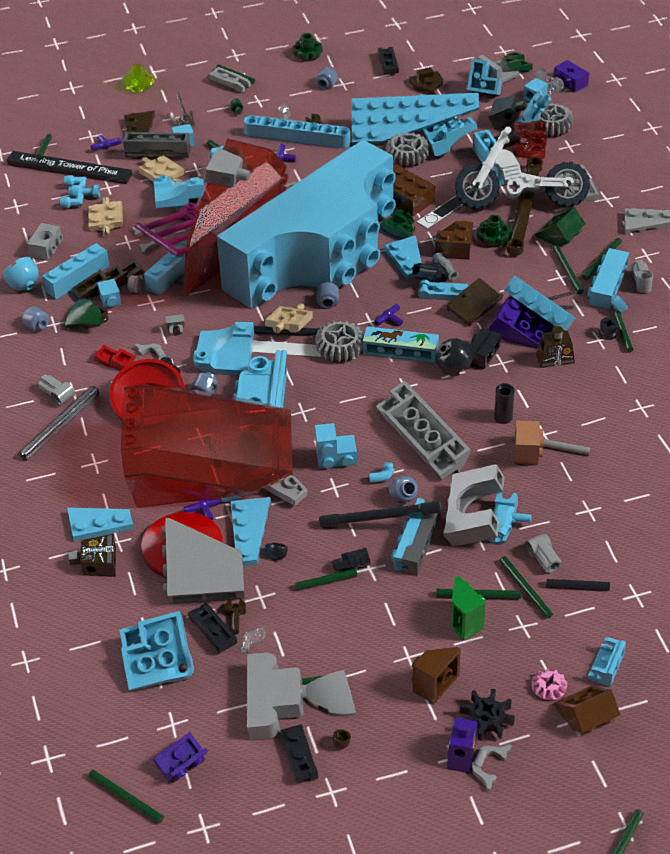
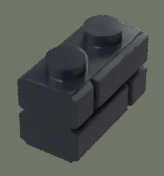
[470,328,501,370]

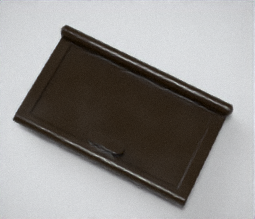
[446,278,504,326]

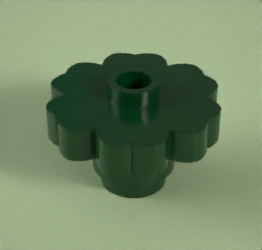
[292,33,323,60]
[476,215,511,246]

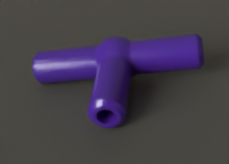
[91,135,122,151]
[275,144,296,169]
[374,304,403,326]
[183,496,222,520]

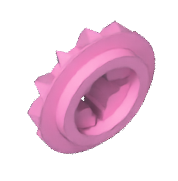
[532,668,567,700]

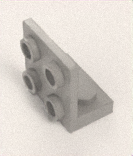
[478,55,520,83]

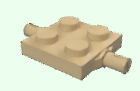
[139,156,184,182]
[89,197,123,237]
[265,303,313,333]

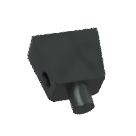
[488,95,527,129]

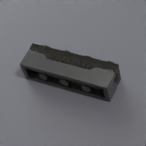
[123,132,191,159]

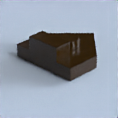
[409,67,443,95]

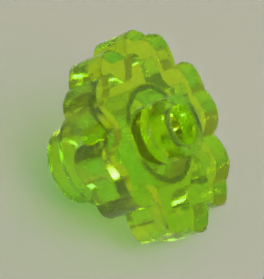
[123,64,155,92]

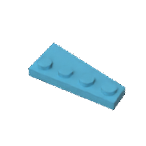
[231,497,271,566]

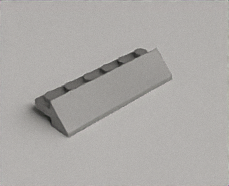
[376,381,471,480]

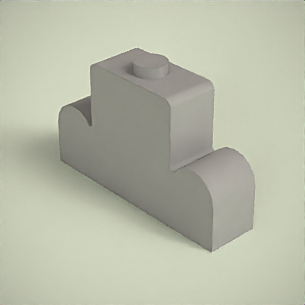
[247,653,307,740]

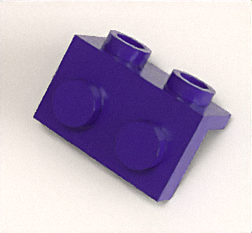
[153,732,208,782]

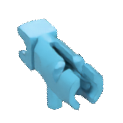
[515,90,551,136]
[488,492,532,544]

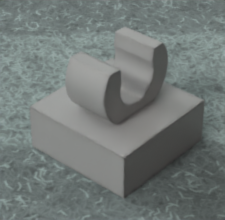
[165,314,185,335]

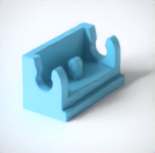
[587,637,626,687]

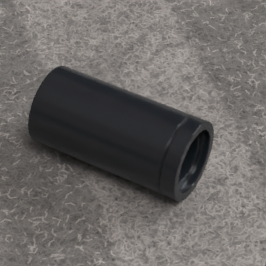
[494,383,515,424]

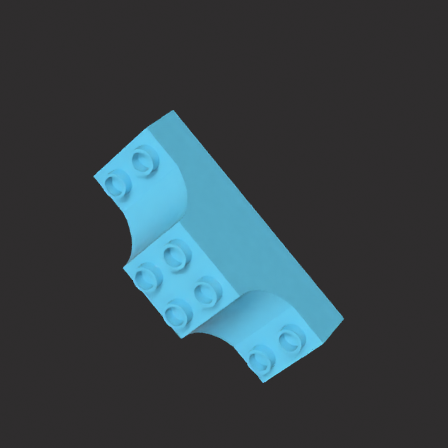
[217,140,396,309]

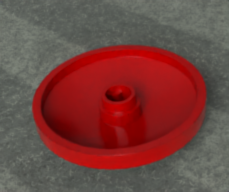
[110,359,185,429]
[141,512,223,578]

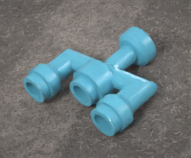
[60,175,100,208]

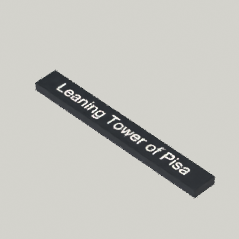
[7,151,132,184]

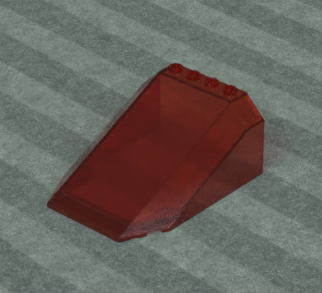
[183,138,289,296]
[120,382,293,508]

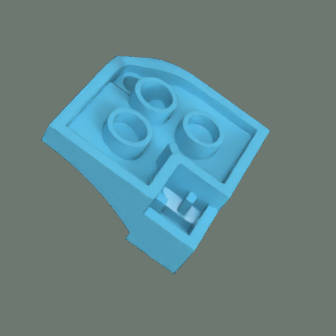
[422,116,478,157]
[154,175,205,208]
[193,322,254,375]
[119,611,194,692]

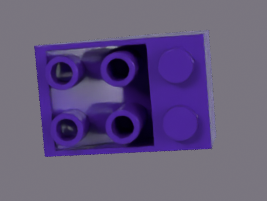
[488,295,554,349]

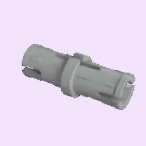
[433,253,459,281]

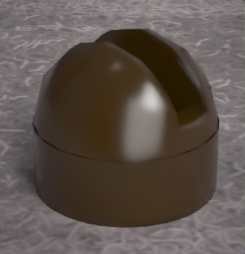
[332,729,351,749]

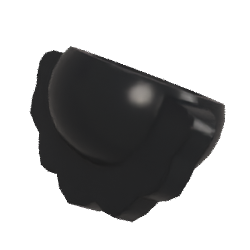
[266,542,288,560]

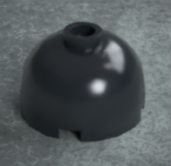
[435,338,474,376]

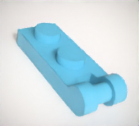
[418,279,468,300]

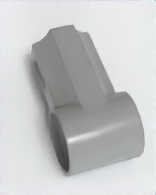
[631,260,653,293]
[38,374,75,406]
[525,533,562,574]

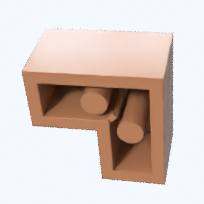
[514,420,544,465]

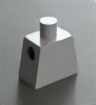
[205,148,250,187]

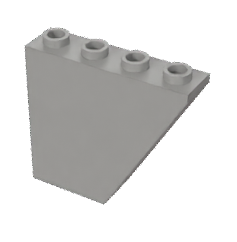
[162,518,245,603]

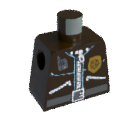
[536,326,575,368]
[69,534,116,577]

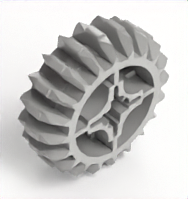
[532,103,573,137]
[386,132,429,167]
[315,320,363,362]

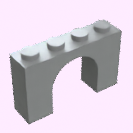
[443,464,505,547]

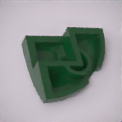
[502,52,533,70]
[380,208,416,238]
[65,299,101,329]

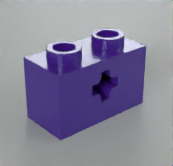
[553,60,589,93]

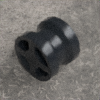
[599,317,618,340]

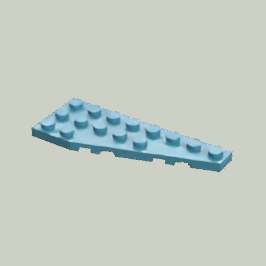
[352,93,479,145]

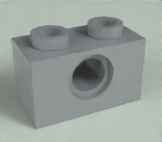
[27,223,63,260]

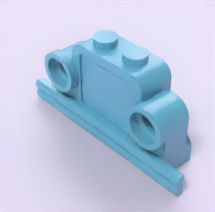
[233,350,287,427]

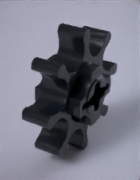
[459,689,515,741]

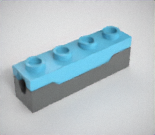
[391,498,441,576]

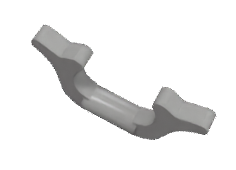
[133,227,158,256]
[135,344,166,360]
[472,744,512,792]

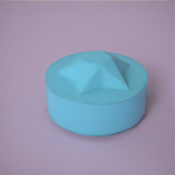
[612,295,628,313]

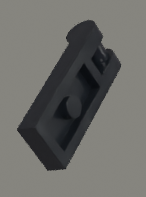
[377,46,399,75]
[188,602,238,653]
[280,724,319,784]

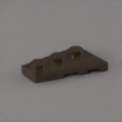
[124,110,155,132]

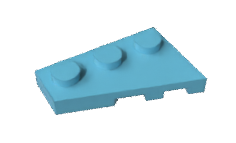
[385,235,421,280]
[67,508,134,542]

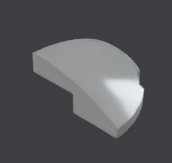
[306,670,356,717]

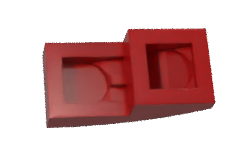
[94,344,136,370]

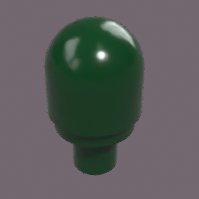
[230,98,243,115]

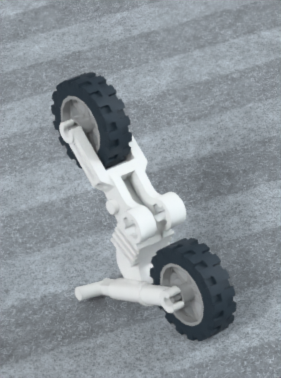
[455,127,590,210]

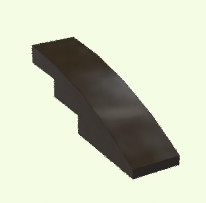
[72,259,145,299]

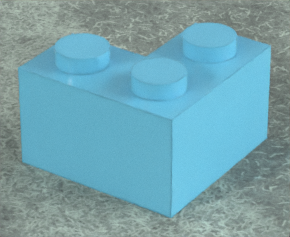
[467,59,502,95]
[315,423,357,469]

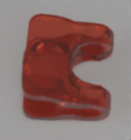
[513,121,547,159]

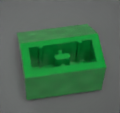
[451,575,486,641]

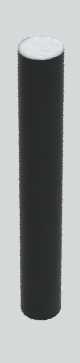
[546,579,610,590]

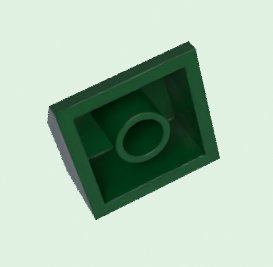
[534,207,586,246]

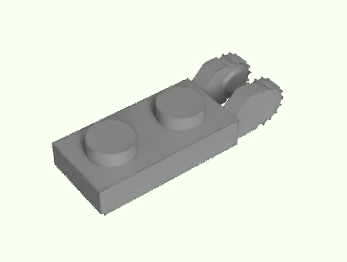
[209,67,251,93]

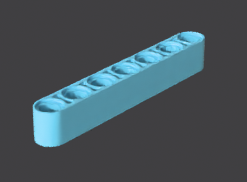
[244,115,350,148]

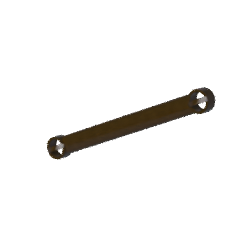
[507,157,543,256]

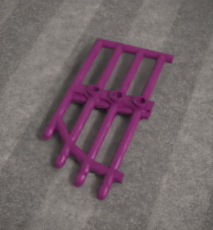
[135,186,264,257]

